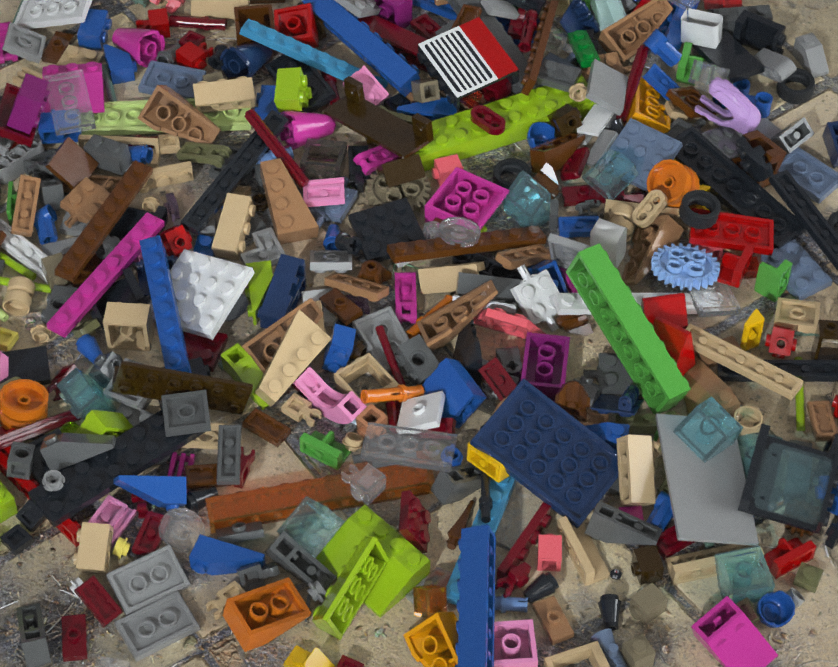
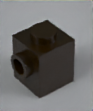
[547,104,583,137]
[631,545,664,585]

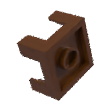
[731,130,787,188]

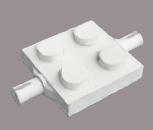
[510,264,559,332]

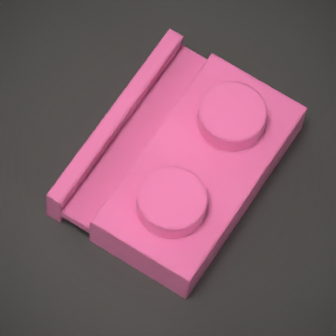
[342,65,390,106]
[303,177,345,207]
[89,495,137,549]

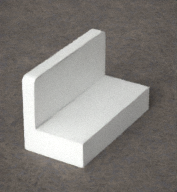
[577,104,614,145]

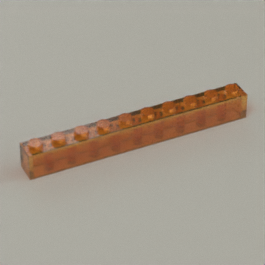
[205,458,435,534]

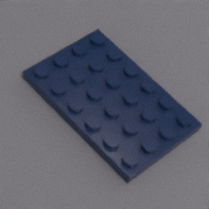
[469,378,619,529]

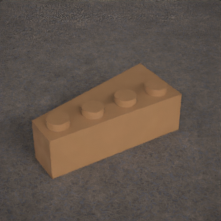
[260,158,319,245]

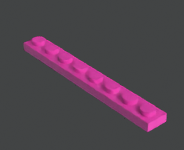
[46,212,165,338]

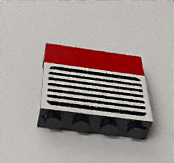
[417,17,519,110]

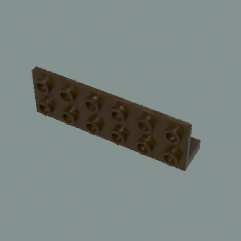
[323,76,434,159]
[112,361,253,415]

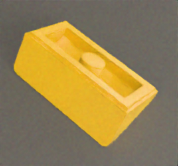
[740,309,765,351]
[467,442,509,483]

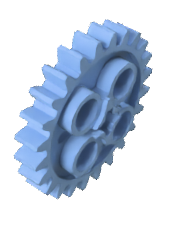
[651,243,720,291]

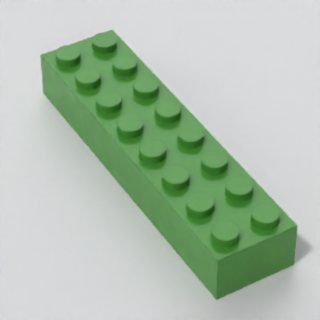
[566,243,691,414]

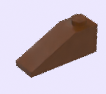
[530,132,585,174]

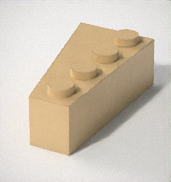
[254,310,332,407]

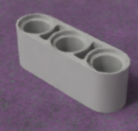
[754,48,797,83]
[0,137,44,185]

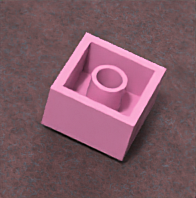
[494,619,538,667]

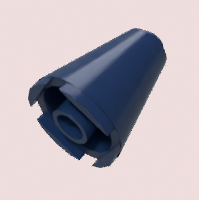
[220,42,273,78]

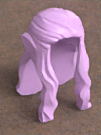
[695,77,761,134]

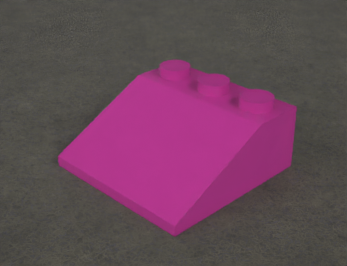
[42,62,105,114]
[425,167,509,233]

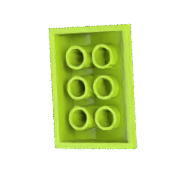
[316,505,430,618]
[312,536,389,640]

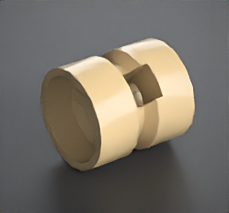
[609,203,635,242]
[2,276,36,317]
[733,405,763,447]

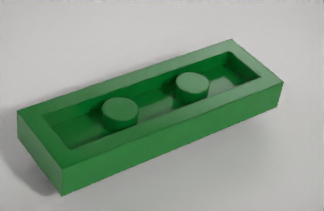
[568,30,600,68]

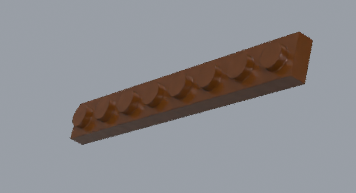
[520,0,559,96]
[55,160,153,283]
[386,226,547,264]

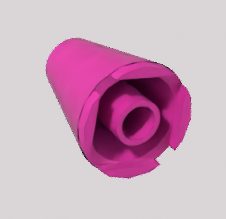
[112,28,165,68]
[280,110,336,150]

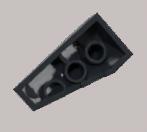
[453,319,482,385]

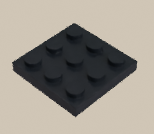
[348,197,426,262]

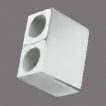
[681,8,723,49]
[590,218,627,268]

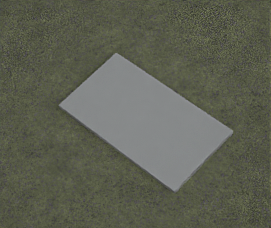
[655,414,759,546]

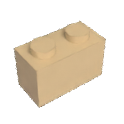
[73,522,114,574]

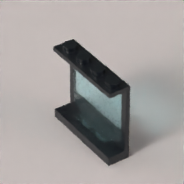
[738,424,838,534]

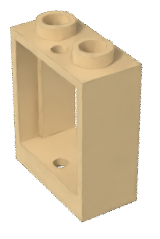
[334,353,399,410]
[543,641,610,667]

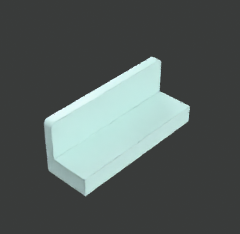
[590,0,627,31]

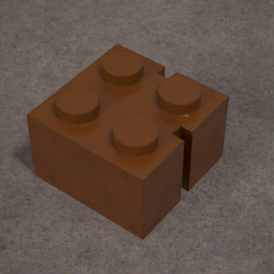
[234,4,275,46]

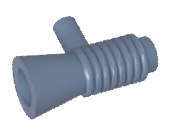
[590,628,628,667]

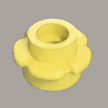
[112,537,131,559]

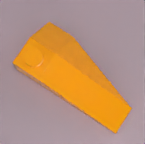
[625,77,671,134]
[403,611,458,667]

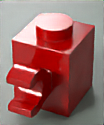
[136,8,171,38]
[176,41,214,70]

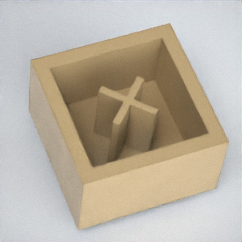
[103,302,154,351]

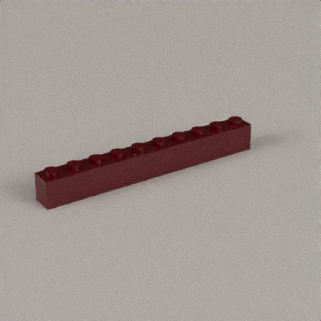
[348,11,511,102]

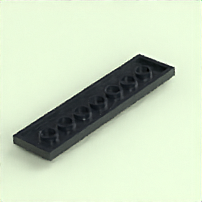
[674,126,806,249]
[28,409,205,528]

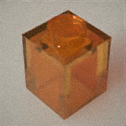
[413,584,447,621]

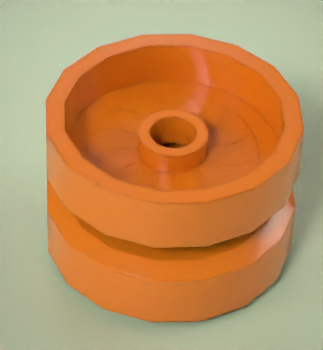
[647,159,700,209]
[0,379,49,431]

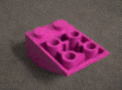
[691,596,778,667]

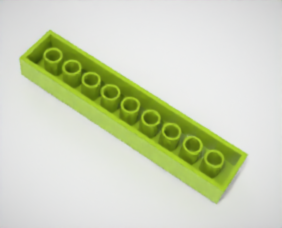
[411,74,596,172]

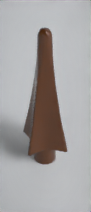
[446,500,475,550]

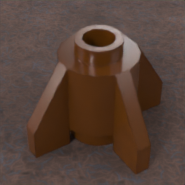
[521,162,560,201]
[357,260,392,284]
[556,314,593,336]
[555,381,590,421]

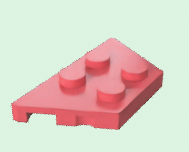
[473,308,546,340]

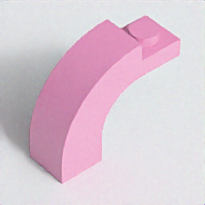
[293,367,367,424]

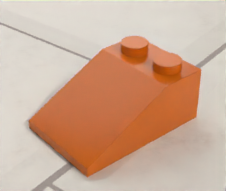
[223,577,311,652]

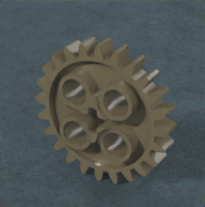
[365,170,431,213]

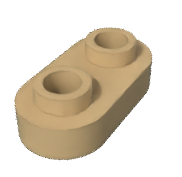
[632,189,668,228]

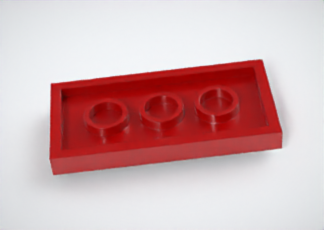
[689,208,774,256]

